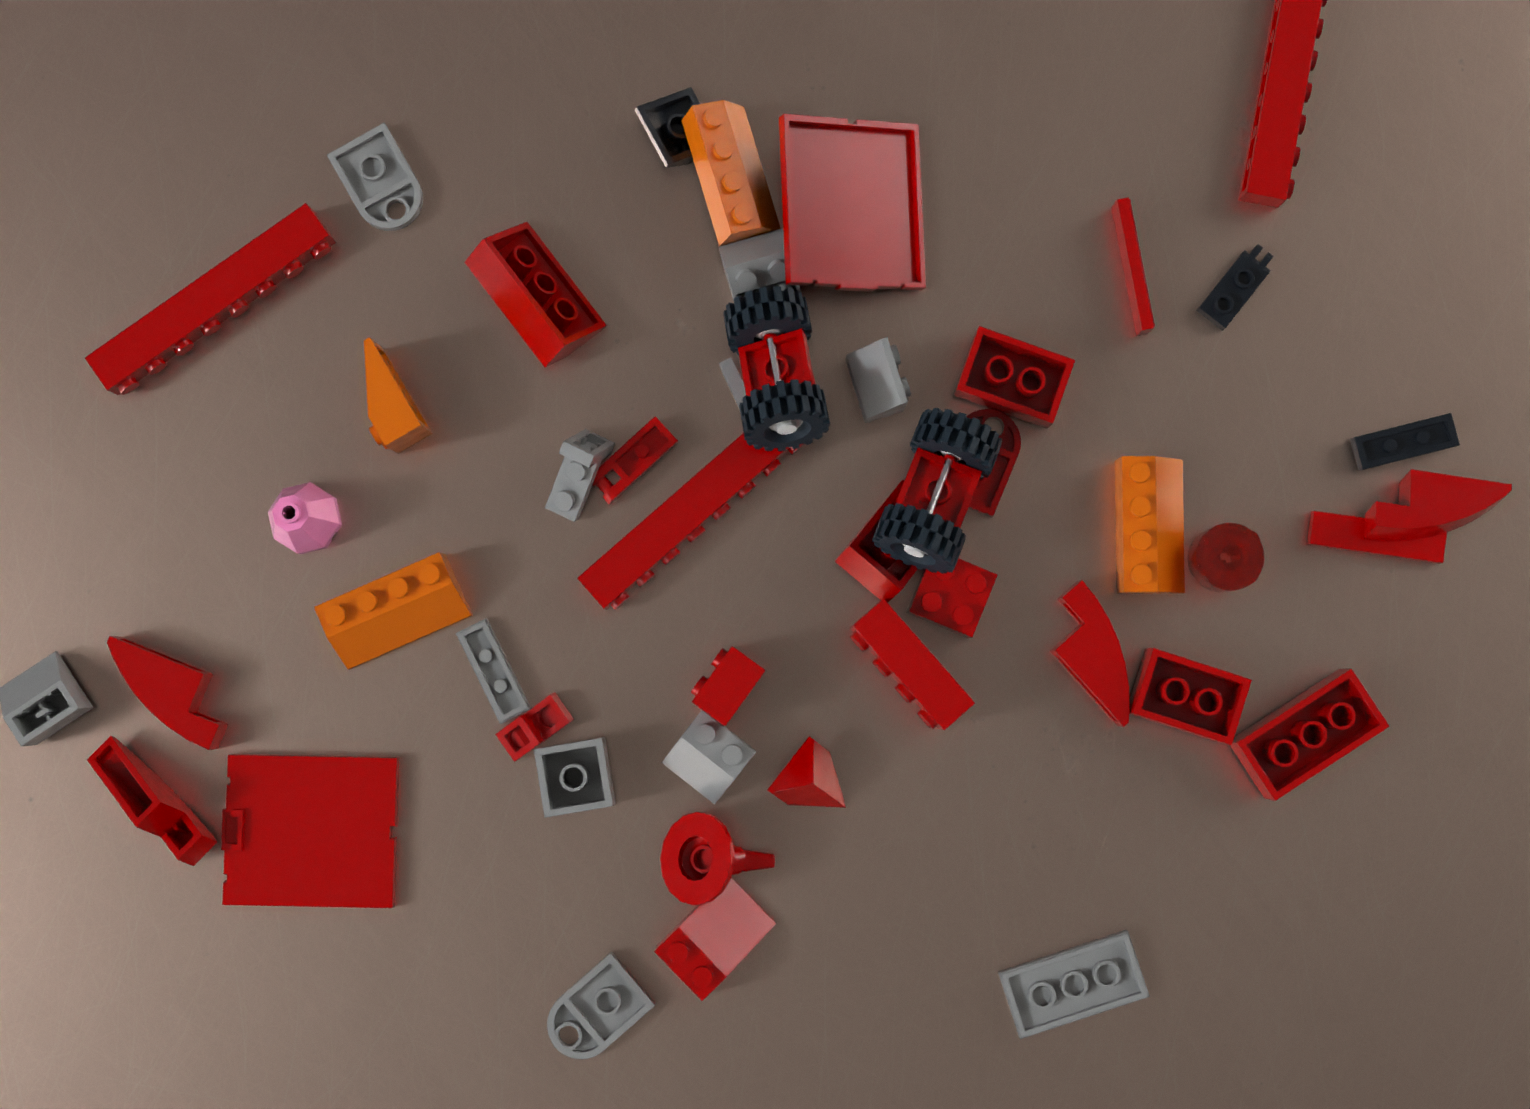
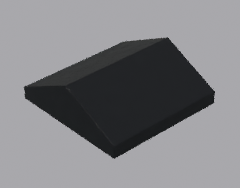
[635,87,700,168]

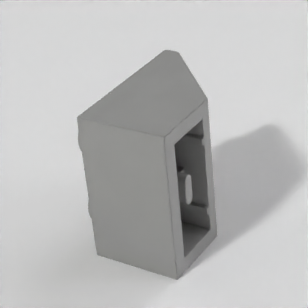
[718,228,801,301]
[845,337,911,423]
[0,651,94,746]

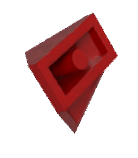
[767,736,846,808]

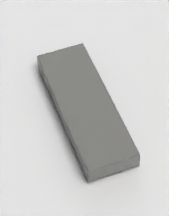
[456,618,532,724]

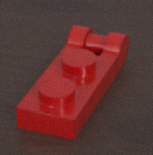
[592,416,678,505]

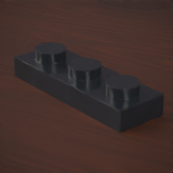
[1350,413,1460,471]

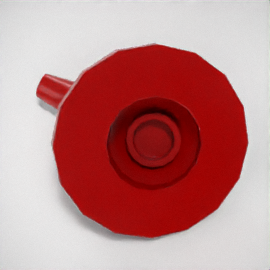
[660,812,775,906]

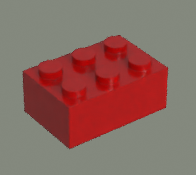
[953,326,1075,429]
[1129,648,1252,745]

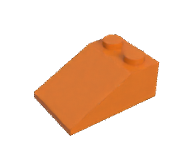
[364,337,433,454]

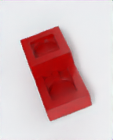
[495,692,574,762]

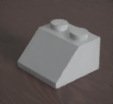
[662,710,756,804]

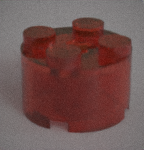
[1187,523,1264,592]

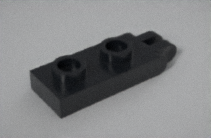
[1196,244,1274,331]

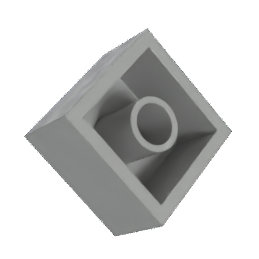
[534,737,616,818]

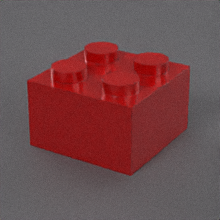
[906,558,998,638]
[691,646,766,726]

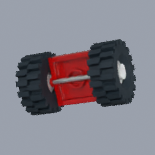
[723,286,830,451]
[872,408,1002,574]

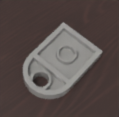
[327,122,423,231]
[547,952,656,1059]

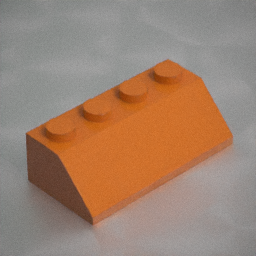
[681,100,781,246]
[1115,456,1185,594]
[314,552,472,670]

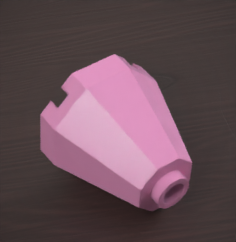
[268,482,342,554]

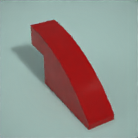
[1364,469,1512,541]
[1050,580,1130,727]
[107,636,228,750]
[87,736,218,866]

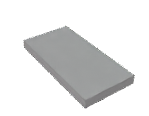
[998,930,1150,1039]

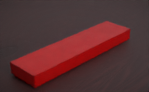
[1111,197,1155,336]
[1307,511,1447,564]

